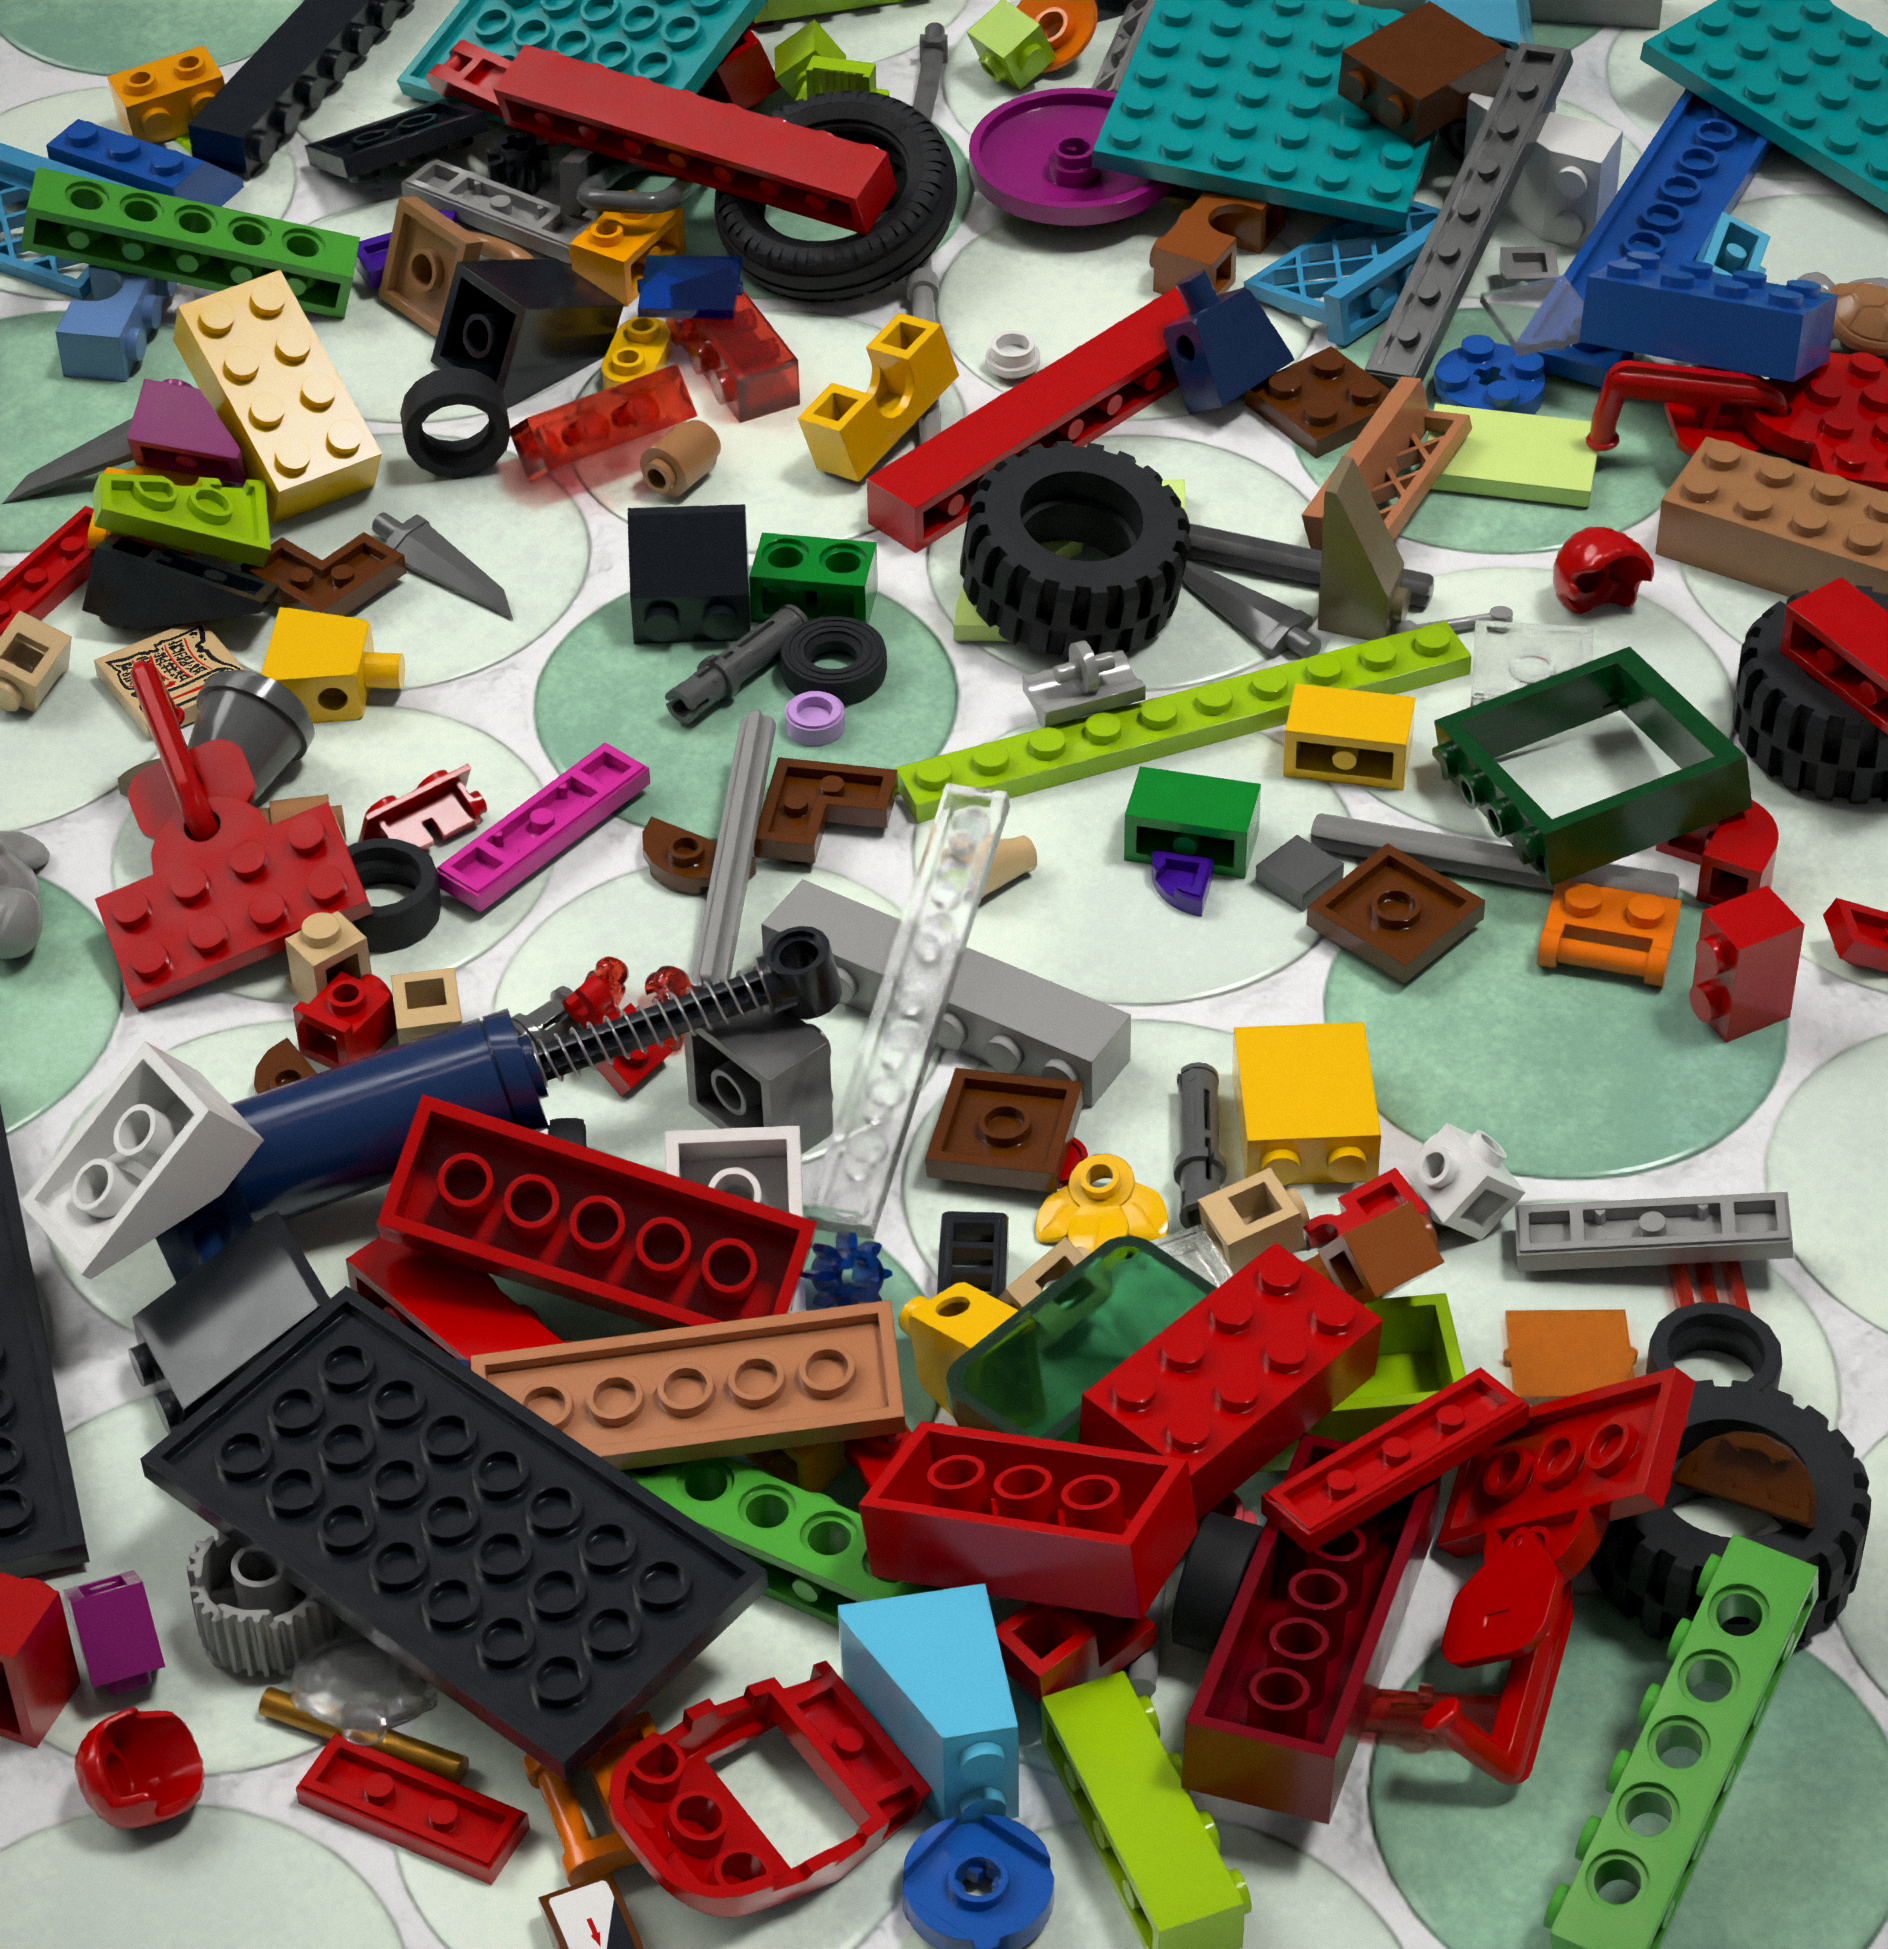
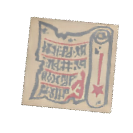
[94,621,245,740]

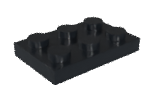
[305,98,489,183]

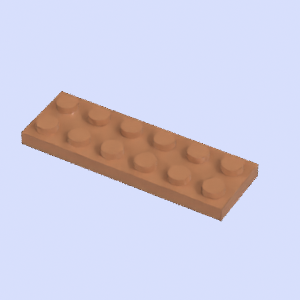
[471,1300,907,1470]

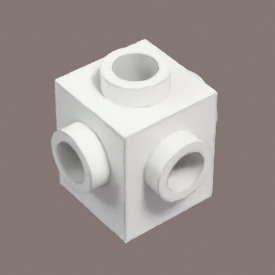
[1403,1123,1526,1240]

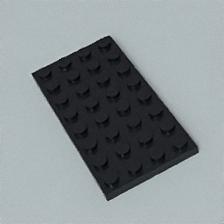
[140,1286,769,1782]

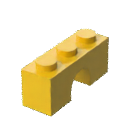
[797,312,959,482]

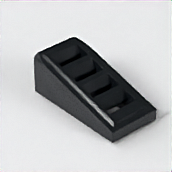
[937,1211,1009,1299]

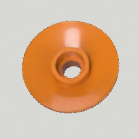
[1016,0,1098,73]

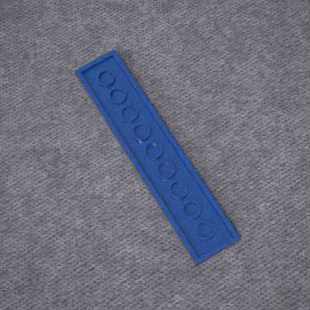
[1516,89,1774,388]

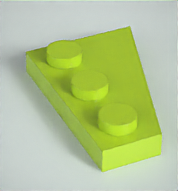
[93,473,271,568]

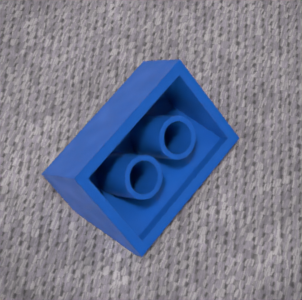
[46,119,244,207]

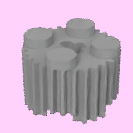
[187,1531,341,1678]

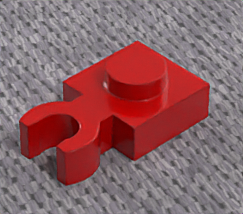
[1303,1167,1433,1249]

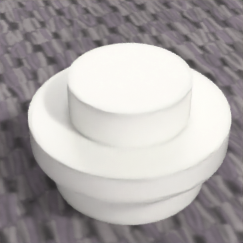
[985,330,1040,380]

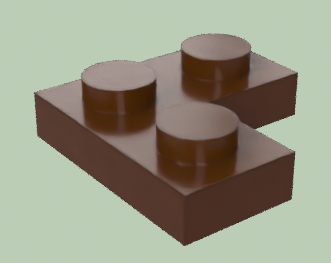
[240,532,406,616]
[754,757,898,863]

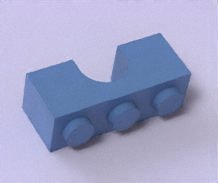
[55,264,177,382]

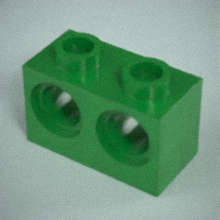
[749,532,878,624]

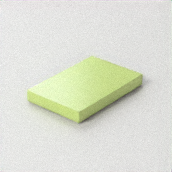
[1421,404,1599,507]

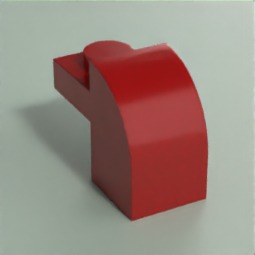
[1655,800,1779,906]
[996,1602,1157,1707]

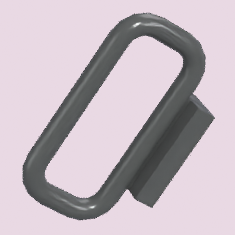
[560,147,701,216]

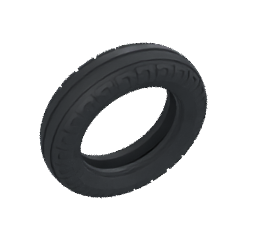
[714,90,957,302]

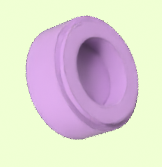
[785,691,845,746]

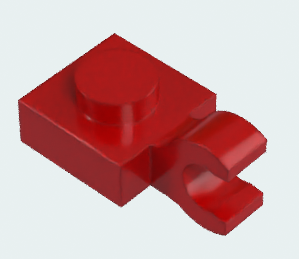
[561,975,673,1096]

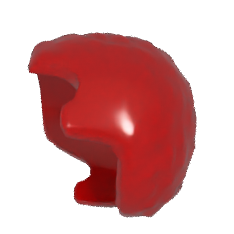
[1553,527,1655,614]
[74,1707,205,1830]

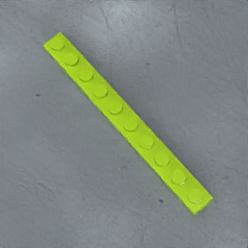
[895,621,1472,823]

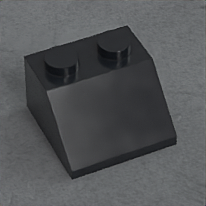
[627,504,751,644]

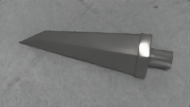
[2,418,134,504]
[372,512,513,620]
[1183,560,1321,658]

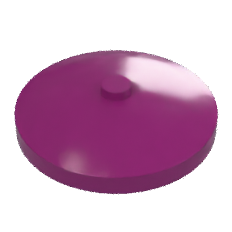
[969,88,1174,226]

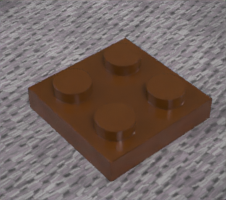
[1245,346,1391,459]
[1306,843,1485,984]
[925,1068,1084,1193]

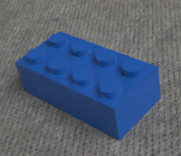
[1579,251,1838,382]

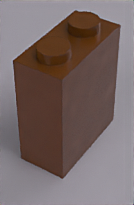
[1337,1,1507,143]

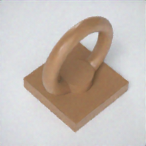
[378,196,535,338]

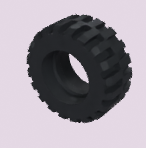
[960,441,1191,661]
[1732,585,1888,804]
[1591,1379,1872,1644]

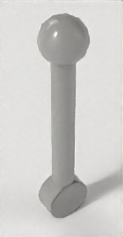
[1395,606,1513,634]

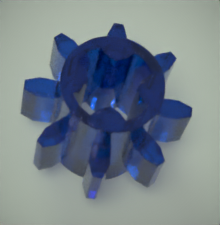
[802,1231,892,1308]

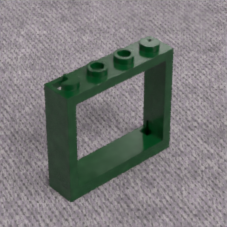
[1432,646,1753,886]

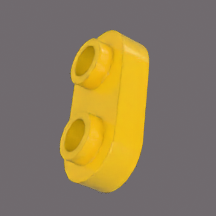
[601,315,672,400]

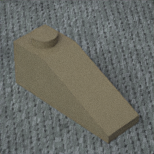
[1317,456,1411,641]

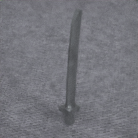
[913,22,948,121]

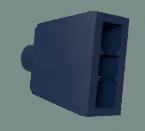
[1163,270,1294,415]

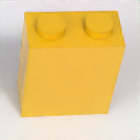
[1232,1022,1381,1186]

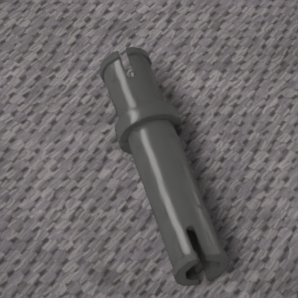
[665,604,808,724]
[1173,1062,1227,1233]

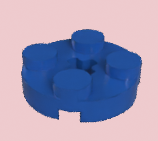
[1433,335,1545,415]
[902,1814,1054,1949]

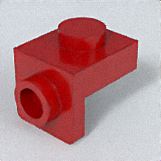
[1823,898,1888,972]

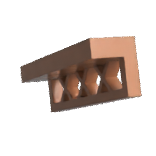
[1301,376,1472,551]

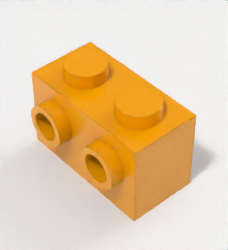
[107,45,225,144]
[569,189,686,306]

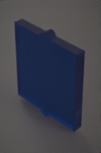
[637,255,743,319]

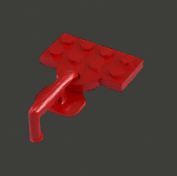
[1586,352,1888,492]
[95,660,374,1011]
[1422,1367,1696,1785]

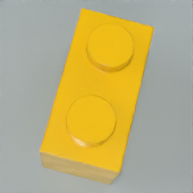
[1283,683,1416,790]

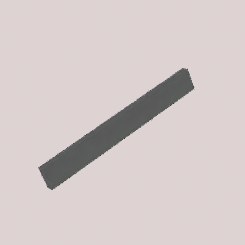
[1364,43,1574,389]

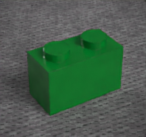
[1124,766,1261,879]

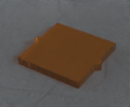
[1502,1309,1638,1406]

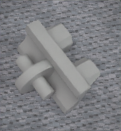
[1022,641,1146,728]

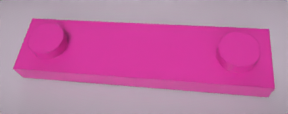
[436,743,650,913]

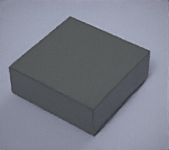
[1255,835,1344,910]

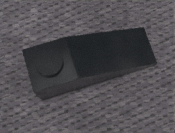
[82,532,280,629]

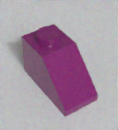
[127,379,248,485]
[63,1570,165,1694]

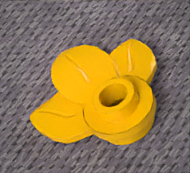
[1036,1154,1169,1269]

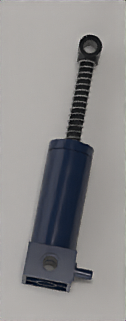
[155,926,842,1283]

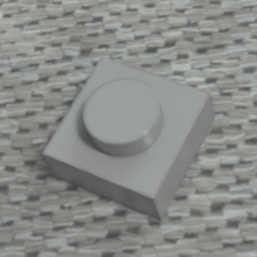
[1499,246,1560,299]

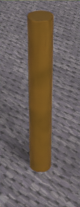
[259,1687,469,1784]

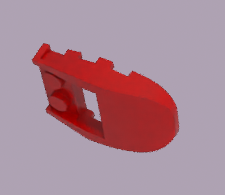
[609,1660,932,1918]

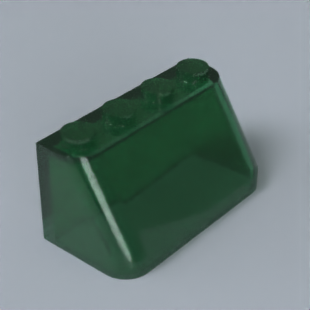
[946,1236,1217,1444]

